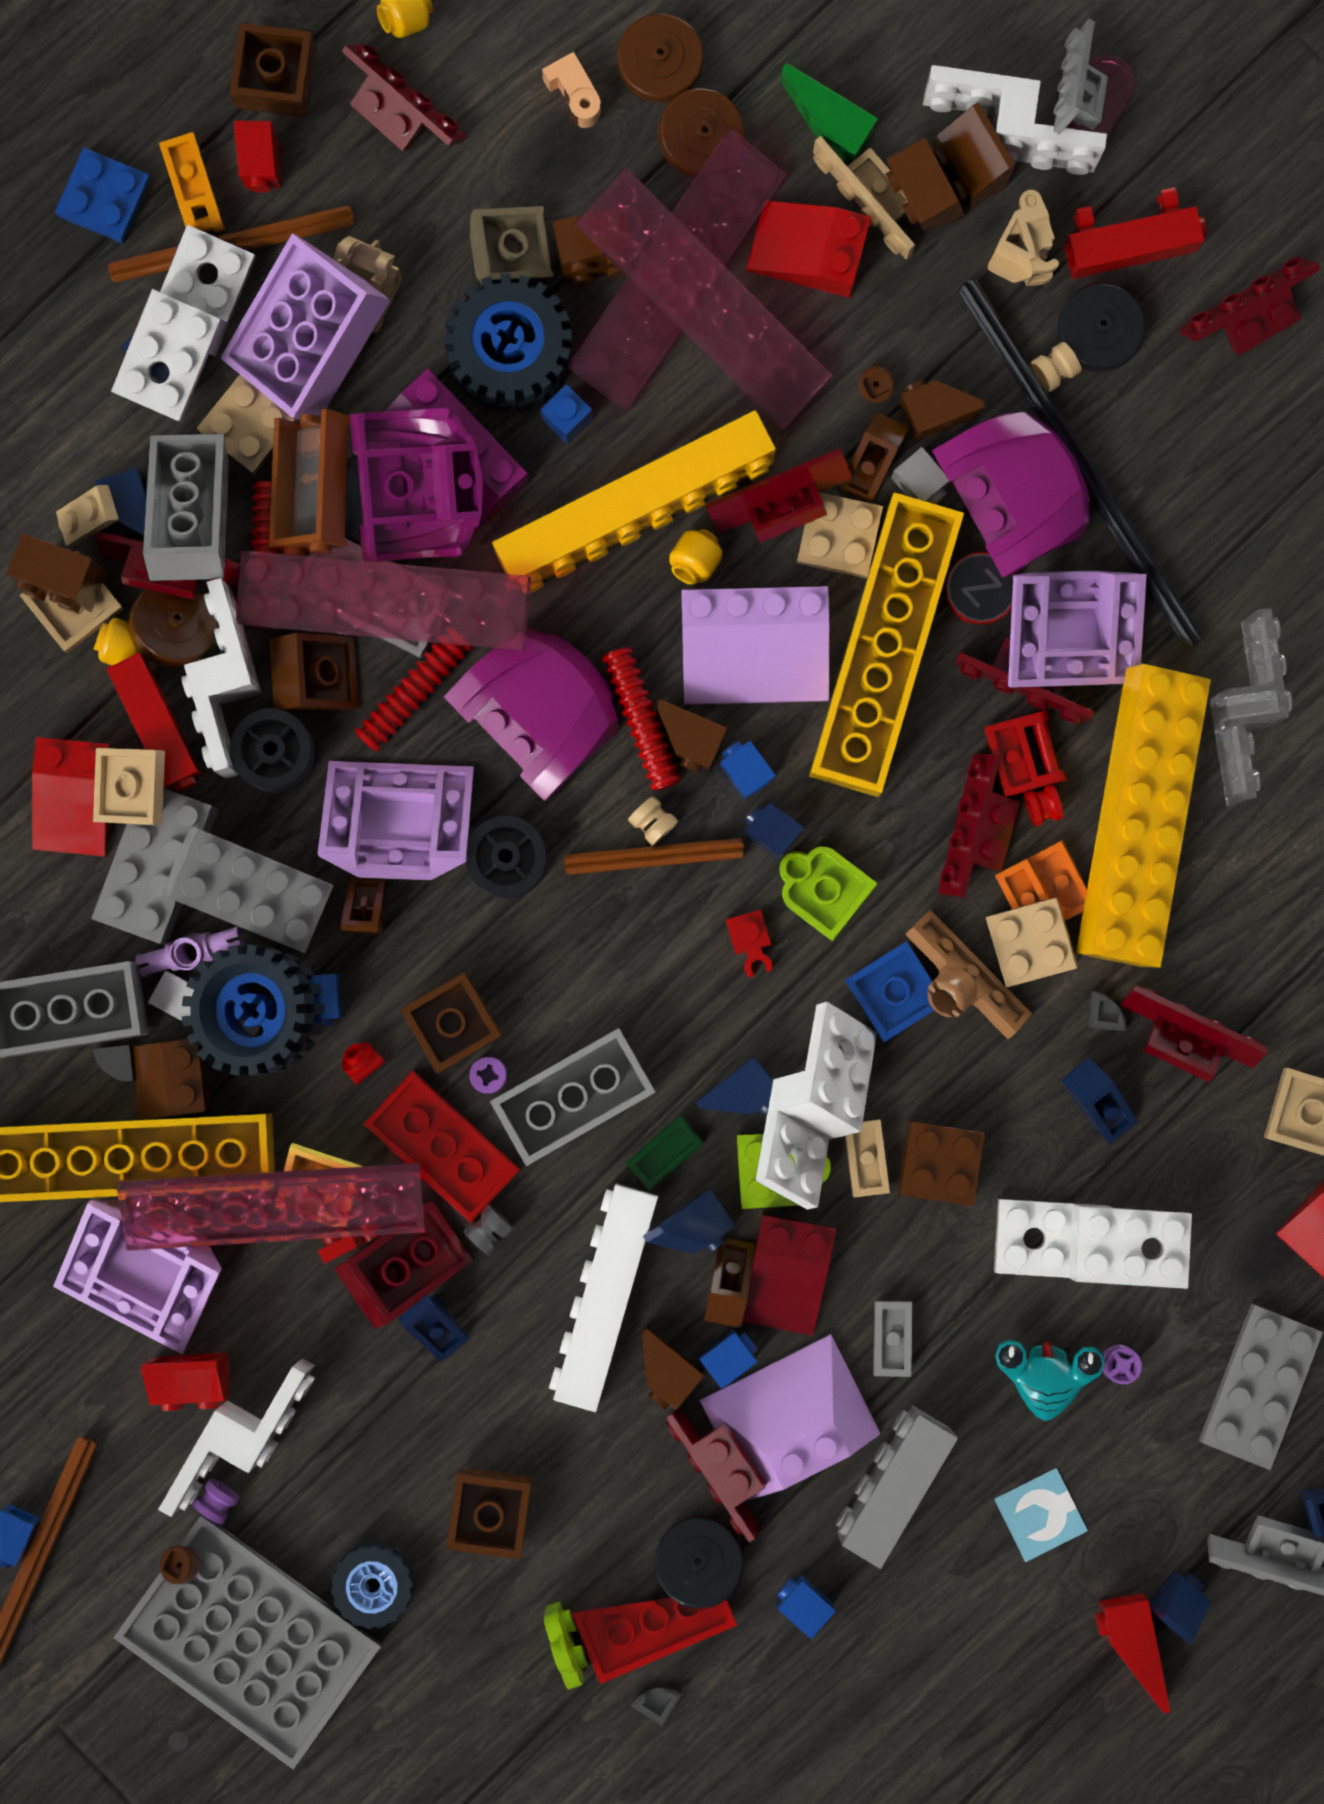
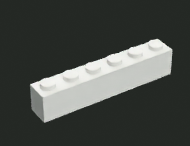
[549,1183,658,1412]

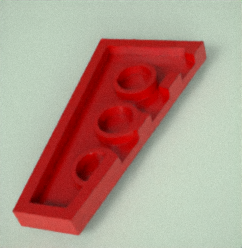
[572,1598,737,1684]

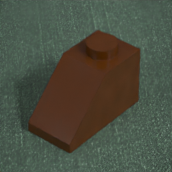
[898,380,985,442]
[839,412,909,503]
[657,699,727,774]
[704,1238,756,1328]
[642,1325,704,1410]

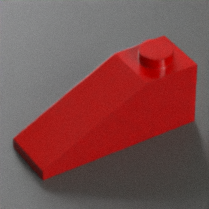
[1095,1593,1171,1713]

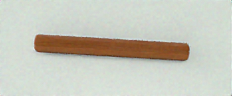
[564,838,744,875]

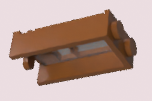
[269,408,351,558]

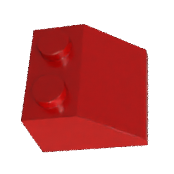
[141,1352,231,1411]

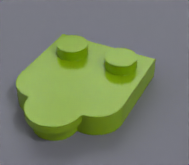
[779,847,878,942]
[737,1133,831,1209]
[544,1601,589,1690]

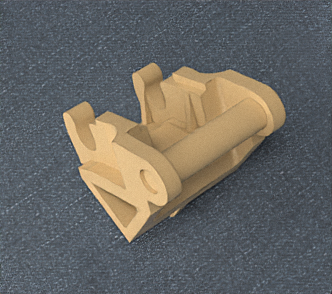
[988,190,1059,286]
[334,236,402,333]

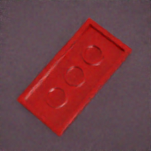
[364,1070,521,1223]

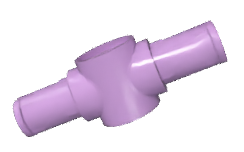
[135,926,246,977]

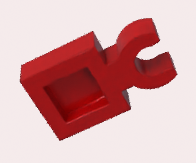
[725,910,772,978]
[318,1221,383,1264]

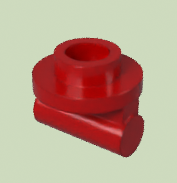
[341,1042,386,1085]

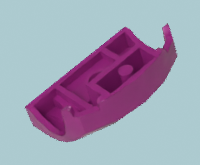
[350,407,483,563]
[932,412,1090,578]
[444,628,620,801]

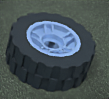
[331,1541,415,1629]

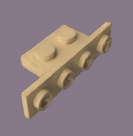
[813,136,915,260]

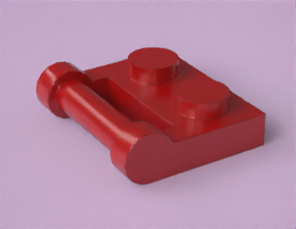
[984,710,1067,797]

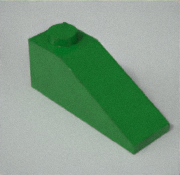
[781,63,878,165]

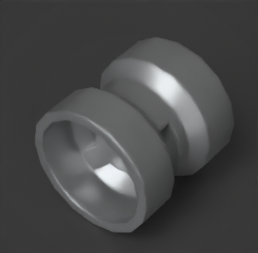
[463,1204,515,1256]

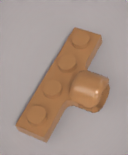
[905,910,1032,1039]

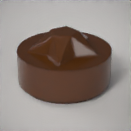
[858,365,895,403]
[160,1546,199,1584]

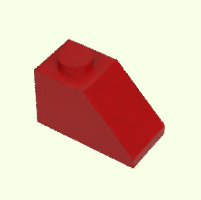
[234,121,281,193]

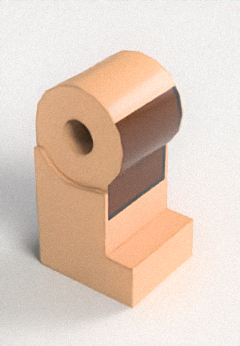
[542,52,601,128]

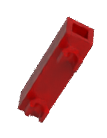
[1064,187,1207,280]
[106,653,203,793]

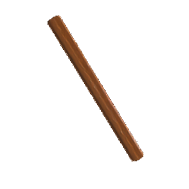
[108,205,355,282]
[0,1437,97,1667]

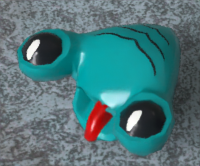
[995,1340,1105,1421]

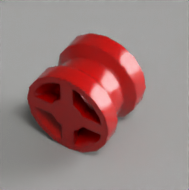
[1024,784,1063,827]

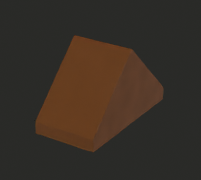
[341,876,386,934]

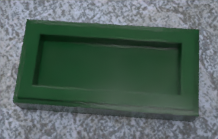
[626,1115,705,1191]

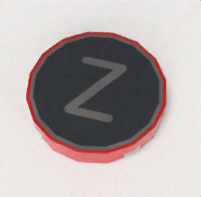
[945,552,1015,625]

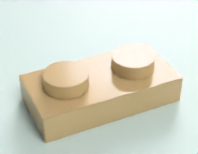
[56,485,119,546]
[845,1119,890,1197]

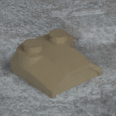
[470,206,554,285]

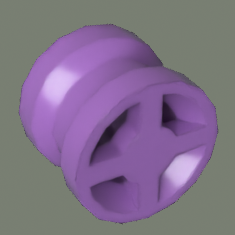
[469,1057,508,1093]
[1102,1344,1142,1384]
[193,1478,240,1524]

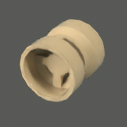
[1031,342,1081,392]
[628,795,679,846]

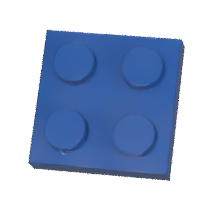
[55,147,152,244]
[844,941,934,1042]

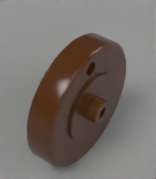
[617,13,704,103]
[657,88,745,179]
[128,589,218,668]

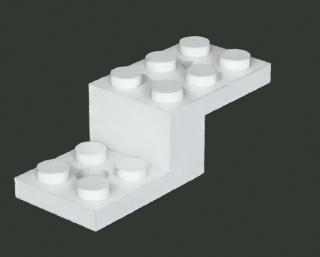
[923,65,1107,175]
[111,225,256,422]
[181,578,262,779]
[756,1002,877,1210]
[994,1199,1192,1289]
[158,1358,315,1517]

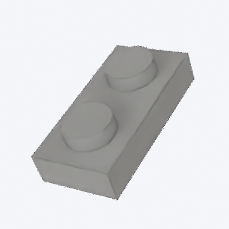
[873,1300,912,1377]

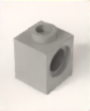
[891,447,949,504]

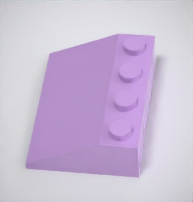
[221,234,391,420]
[681,586,829,705]

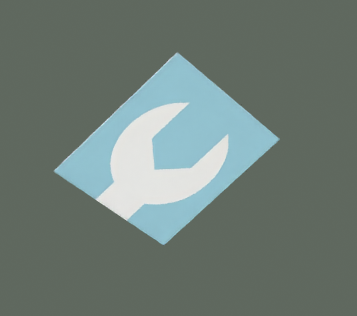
[994,1468,1088,1562]

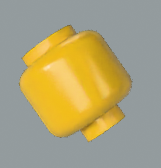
[377,0,433,38]
[669,529,723,585]
[93,618,144,666]

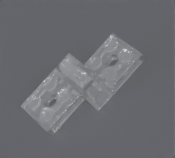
[1209,608,1292,806]

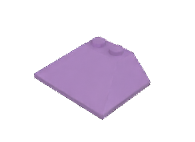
[1008,571,1147,687]
[318,761,474,880]
[53,1200,222,1355]
[700,1334,880,1500]

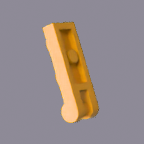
[159,132,225,233]

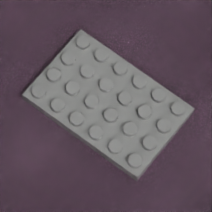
[113,1515,382,1770]

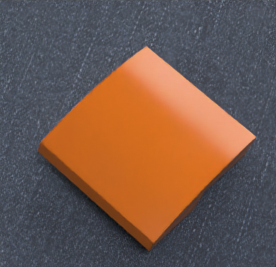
[995,840,1087,921]

